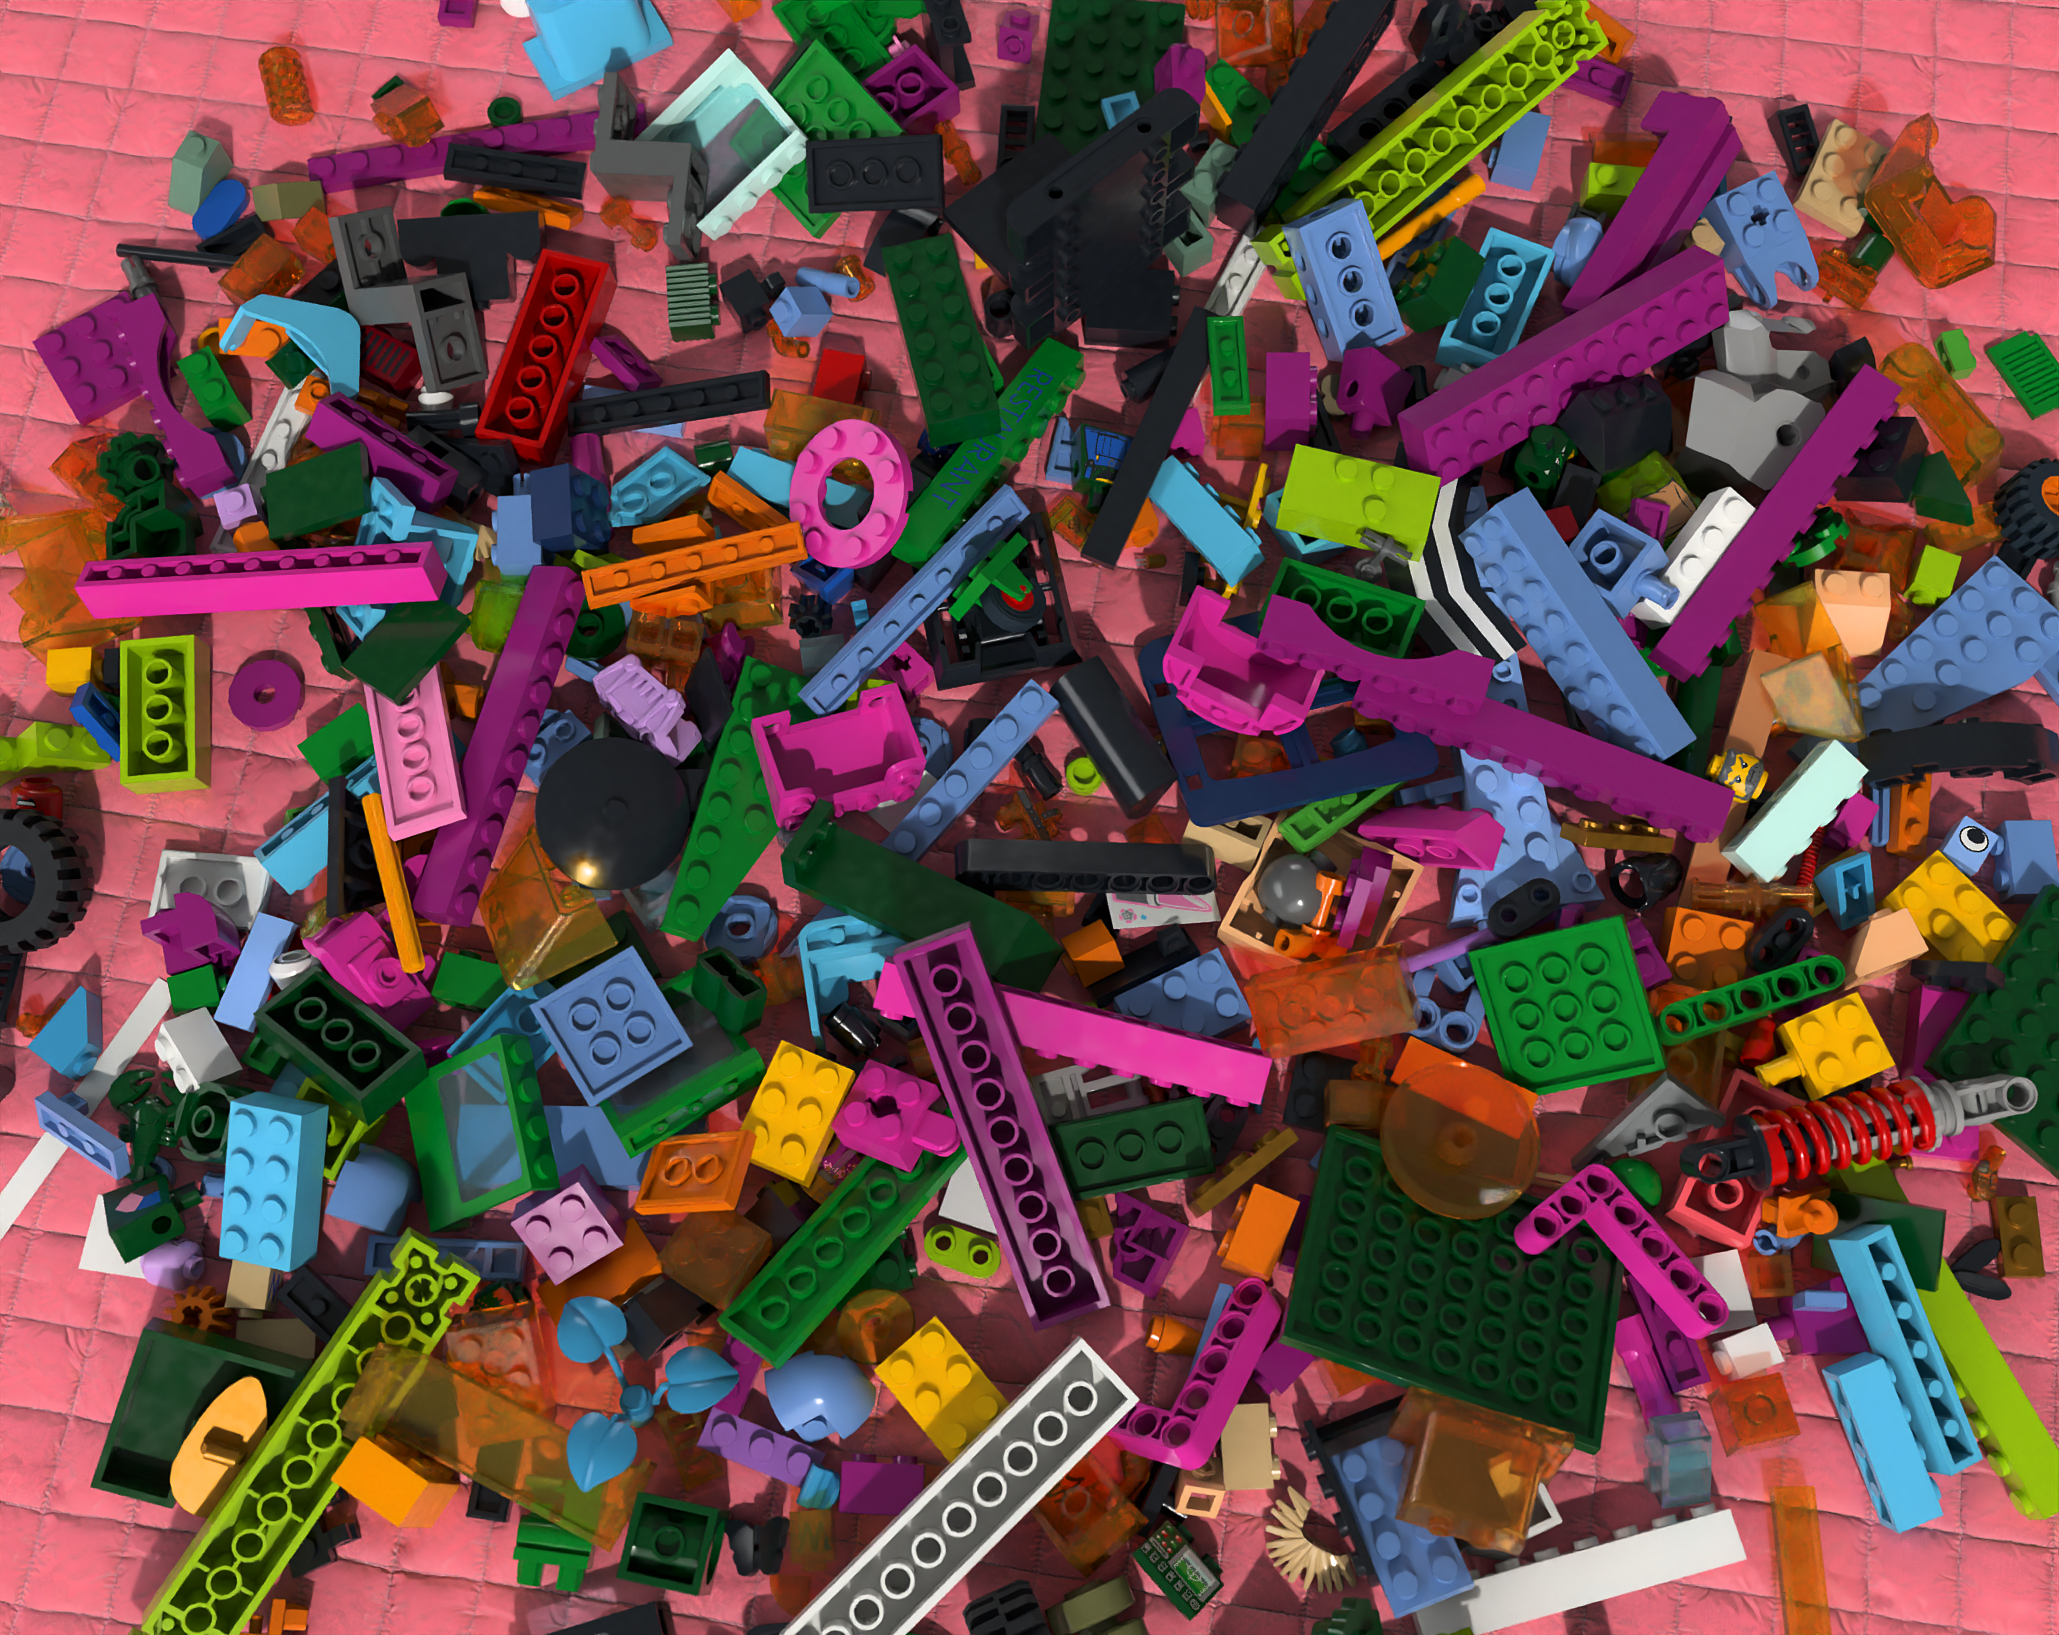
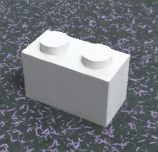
[155,1006,243,1094]

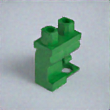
[512,1474,609,1592]

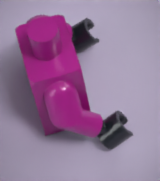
[1154,43,1211,153]

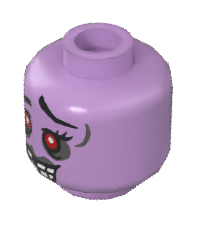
[140,1237,205,1291]

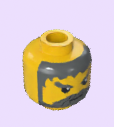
[1706,748,1768,804]

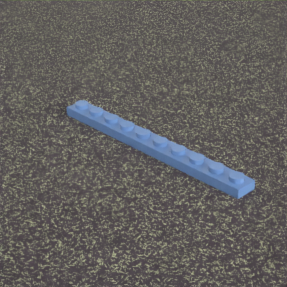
[777,679,1060,984]

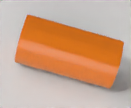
[1585,0,1636,65]

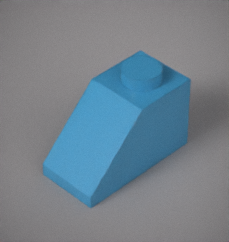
[27,986,103,1081]

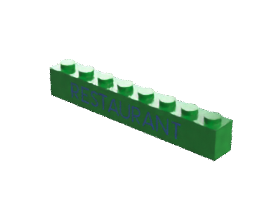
[891,337,1086,570]

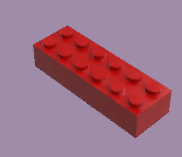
[474,249,617,467]

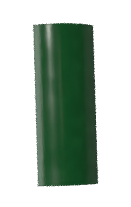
[1660,665,1723,779]

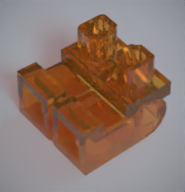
[626,610,705,692]

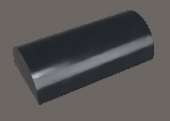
[1049,656,1179,819]

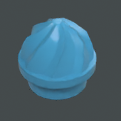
[1329,726,1369,758]

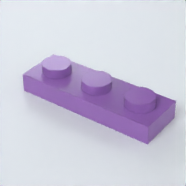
[696,1407,825,1489]

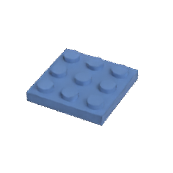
[529,945,693,1108]

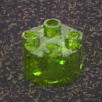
[465,579,526,655]

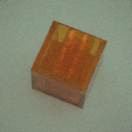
[1707,1372,1801,1457]

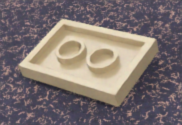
[1792,118,1893,239]

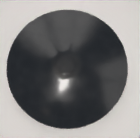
[534,737,690,891]

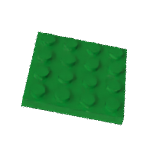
[730,39,908,239]
[1468,913,1668,1096]

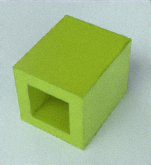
[1902,545,1962,609]

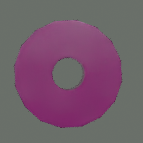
[228,660,305,732]

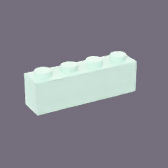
[1721,739,1869,884]

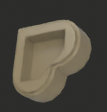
[1320,374,1348,421]

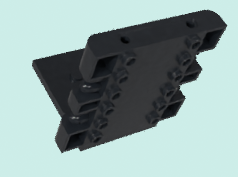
[942,88,1201,351]

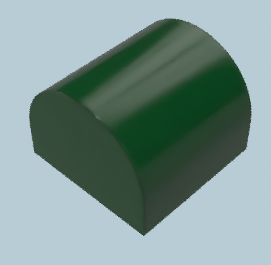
[1843,233,1895,284]
[693,437,734,481]

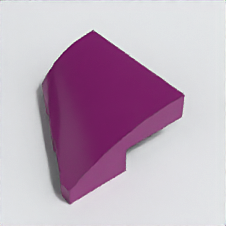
[1113,1192,1191,1300]

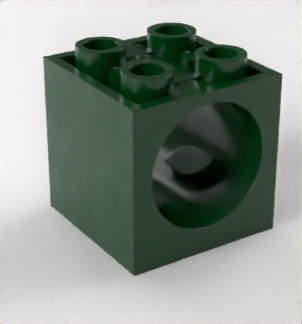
[616,1492,730,1596]

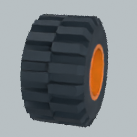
[1992,458,2059,560]

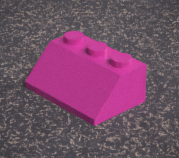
[1358,804,1506,871]

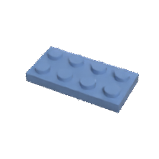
[1328,1428,1474,1619]

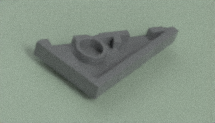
[1571,1071,1726,1173]

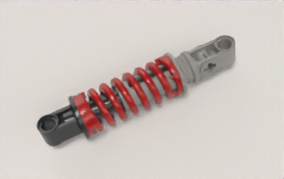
[1679,1074,2038,1191]

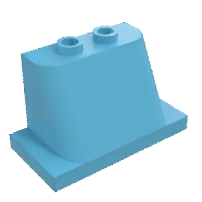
[522,0,674,101]
[336,476,479,642]

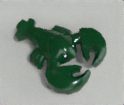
[108,1068,186,1183]

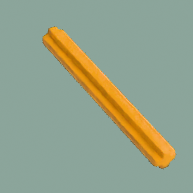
[362,793,426,974]

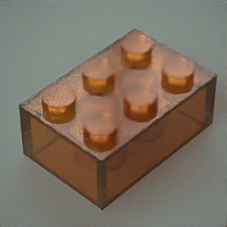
[445,1300,558,1448]

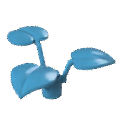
[557,1296,740,1492]

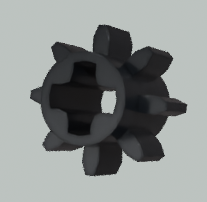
[788,594,833,639]

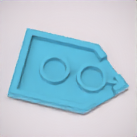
[607,445,711,527]

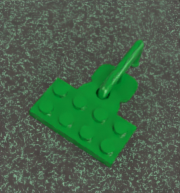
[771,0,922,82]

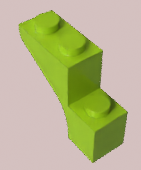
[0,721,111,787]

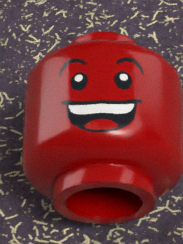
[11,777,63,820]

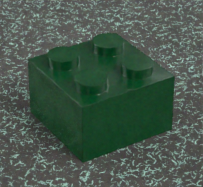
[1392,235,1487,334]

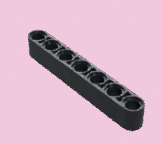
[954,839,1217,895]

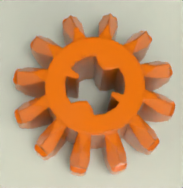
[163,1285,236,1335]

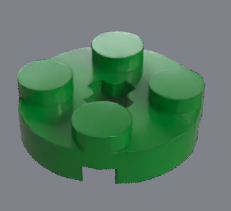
[1780,506,1850,568]

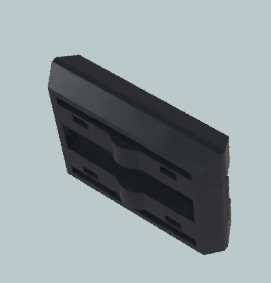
[911,512,1083,691]

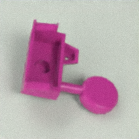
[303,854,436,1032]

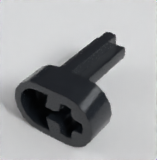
[406,401,482,438]

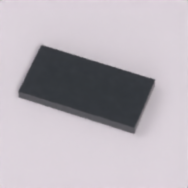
[805,134,945,214]

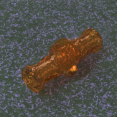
[1691,872,1814,923]

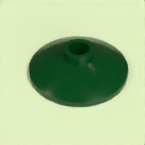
[565,596,625,661]

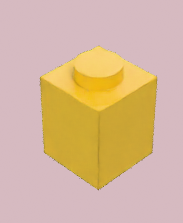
[46,647,105,697]

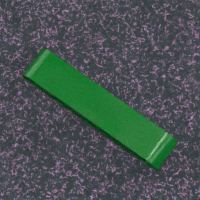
[1654,955,1846,1046]

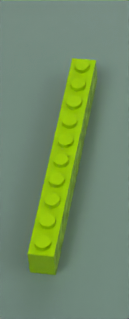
[1819,1156,2059,1520]

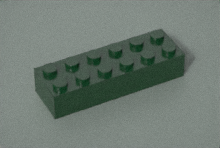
[881,233,1002,449]

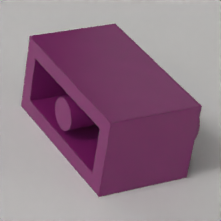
[839,1454,926,1516]

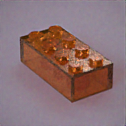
[1244,942,1422,1059]

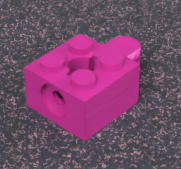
[831,1059,961,1173]

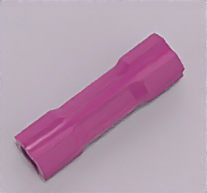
[1614,1313,1689,1443]

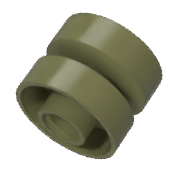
[1044,1574,1150,1635]

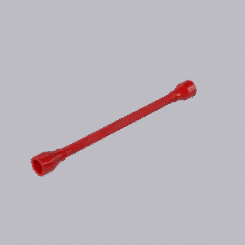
[1739,824,1828,1069]

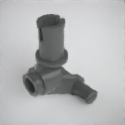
[1354,528,1413,584]

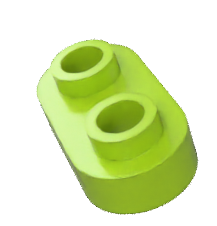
[924,1224,1001,1279]

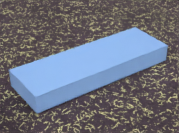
[213,912,298,1033]

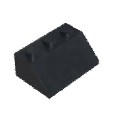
[1557,374,1673,476]

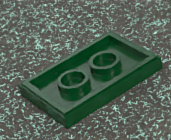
[266,442,372,544]
[341,598,472,706]
[1810,1186,1947,1292]

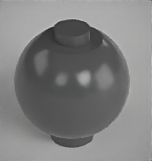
[1258,849,1337,930]

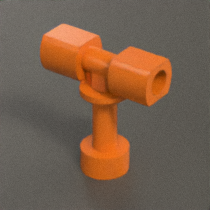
[1274,870,1347,960]

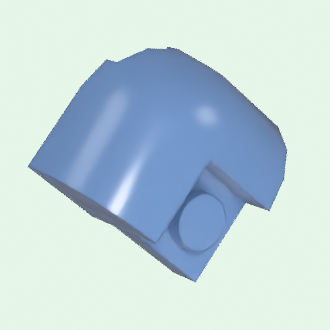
[764,1350,876,1445]

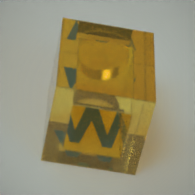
[789,1509,837,1572]

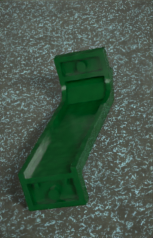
[780,798,1064,993]

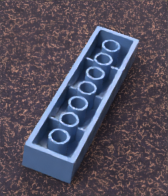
[1458,487,1697,762]

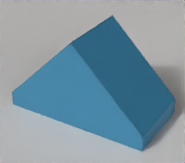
[1813,851,1876,931]

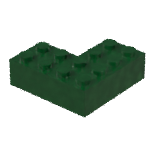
[90,1317,314,1509]

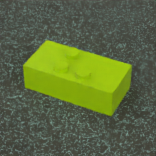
[1275,444,1441,562]
[120,634,211,795]

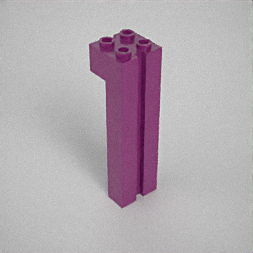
[1561,90,1743,317]

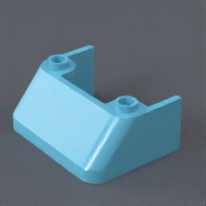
[799,915,908,1051]

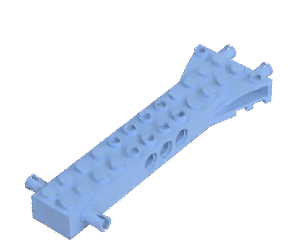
[1431,486,1605,947]

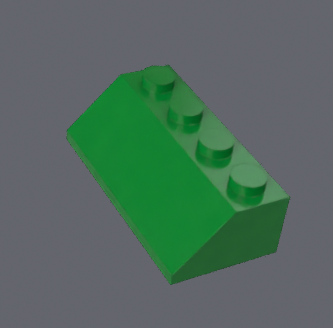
[1258,557,1426,659]

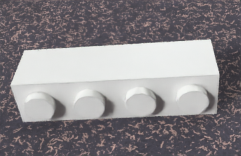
[1630,486,1757,630]

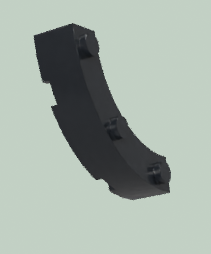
[1857,717,2059,791]
[623,1179,819,1362]

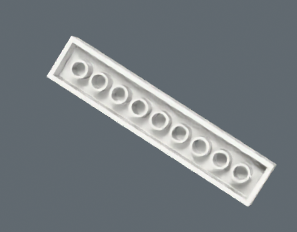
[778,1335,1140,1635]

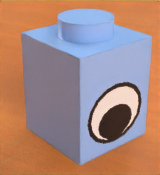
[1938,815,1999,878]

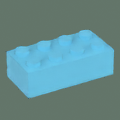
[1434,227,1556,368]
[219,1091,329,1272]

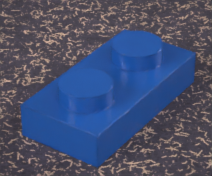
[69,682,120,762]

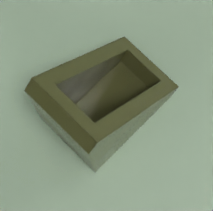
[252,181,327,222]

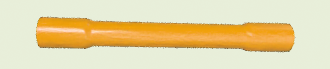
[1343,173,1486,285]

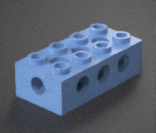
[1282,198,1406,363]

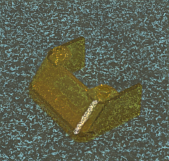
[1754,580,1867,743]

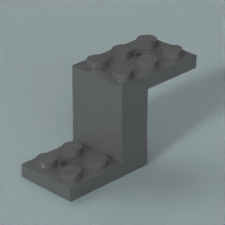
[589,72,709,264]
[328,206,488,394]

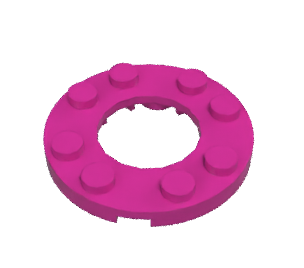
[789,419,913,569]

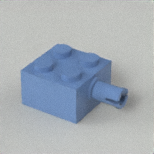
[491,473,557,593]
[1568,508,1680,620]

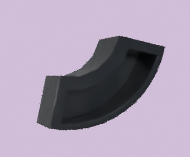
[863,207,948,278]

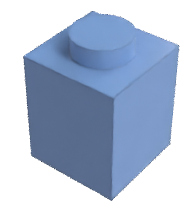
[769,286,833,337]

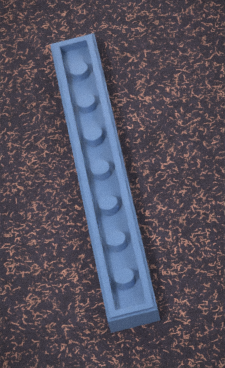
[797,484,1031,718]

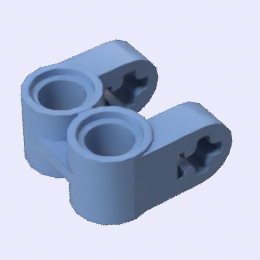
[1396,967,1485,1057]

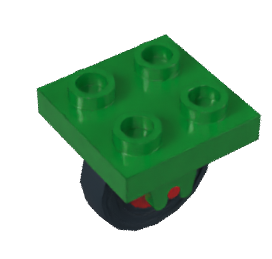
[948,532,1046,633]

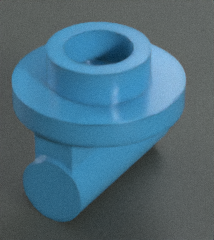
[796,1463,841,1511]

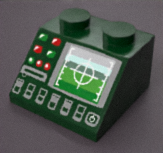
[1130,1520,1224,1621]

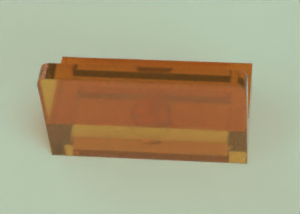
[1588,132,1660,167]

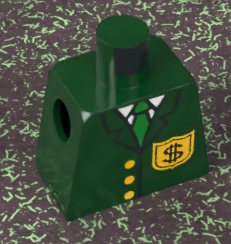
[1514,425,1579,511]

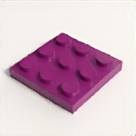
[32,291,177,427]

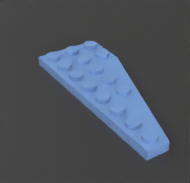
[1786,555,2059,765]

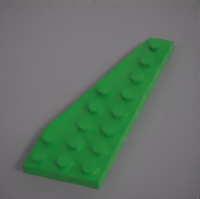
[659,656,847,942]

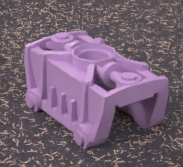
[592,654,702,768]

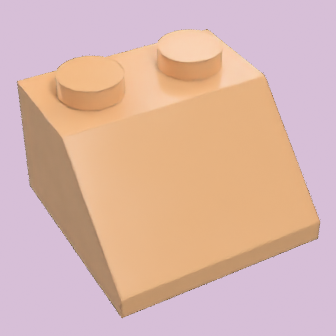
[1802,569,1891,658]
[1832,907,1929,996]

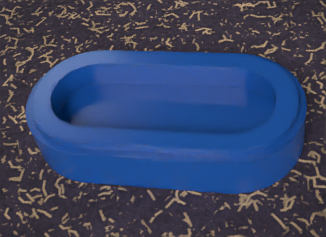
[192,179,249,241]

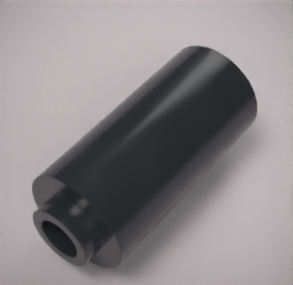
[1119,344,1177,404]

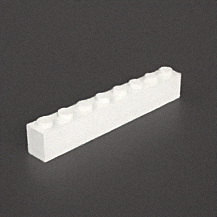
[1411,1503,1747,1635]

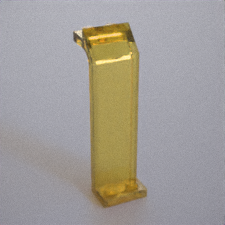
[338,1342,658,1553]

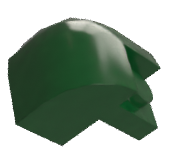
[106,478,204,560]

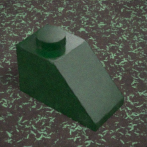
[1904,450,1974,527]

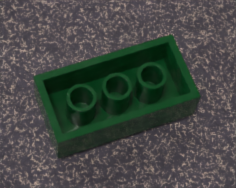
[253,965,429,1127]

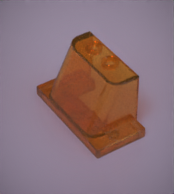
[1387,1386,1575,1556]

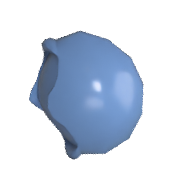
[1552,217,1604,289]

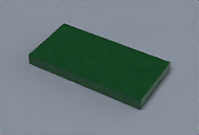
[1047,1094,1217,1201]

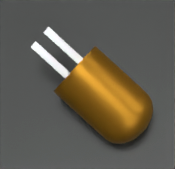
[1135,554,1167,569]

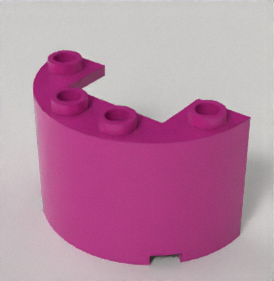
[1163,585,1326,736]

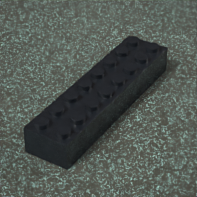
[1215,0,1397,239]

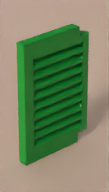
[1985,331,2059,421]

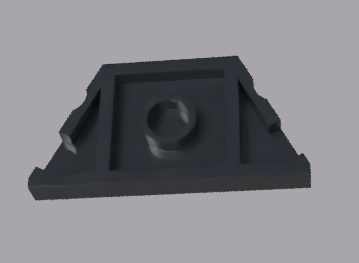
[326,775,397,919]

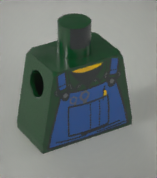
[1071,423,1134,515]

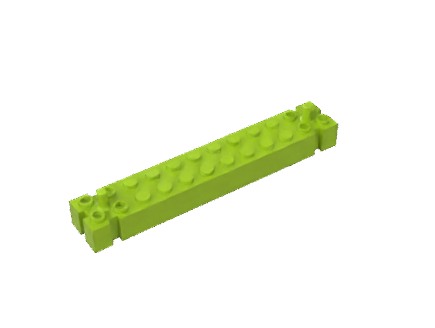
[1250,0,1609,301]
[128,1227,481,1635]

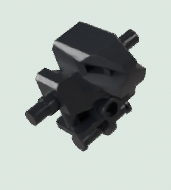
[1408,0,1508,74]

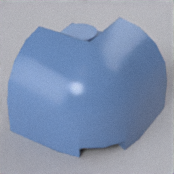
[325,1143,423,1236]

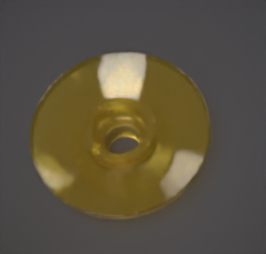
[836,1288,915,1365]

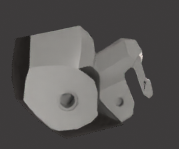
[1664,309,1837,507]

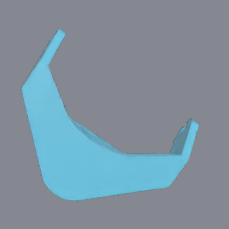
[219,294,360,446]

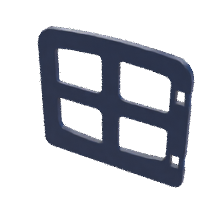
[1138,611,1439,827]

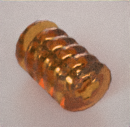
[258,46,315,126]

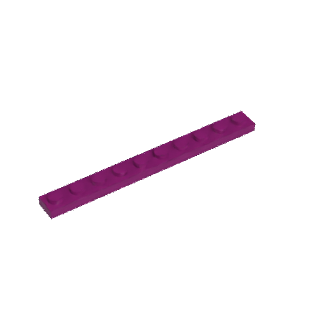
[307,103,648,194]

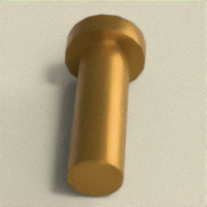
[1885,1155,1913,1171]

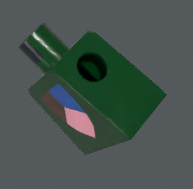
[103,1174,204,1264]

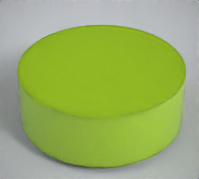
[1066,756,1103,796]

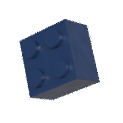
[530,463,611,561]

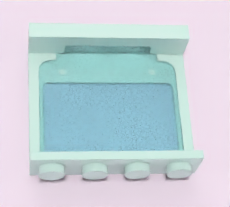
[634,48,810,241]

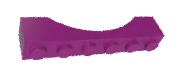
[114,293,239,498]
[1255,594,1495,715]

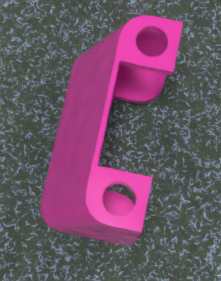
[751,682,927,831]

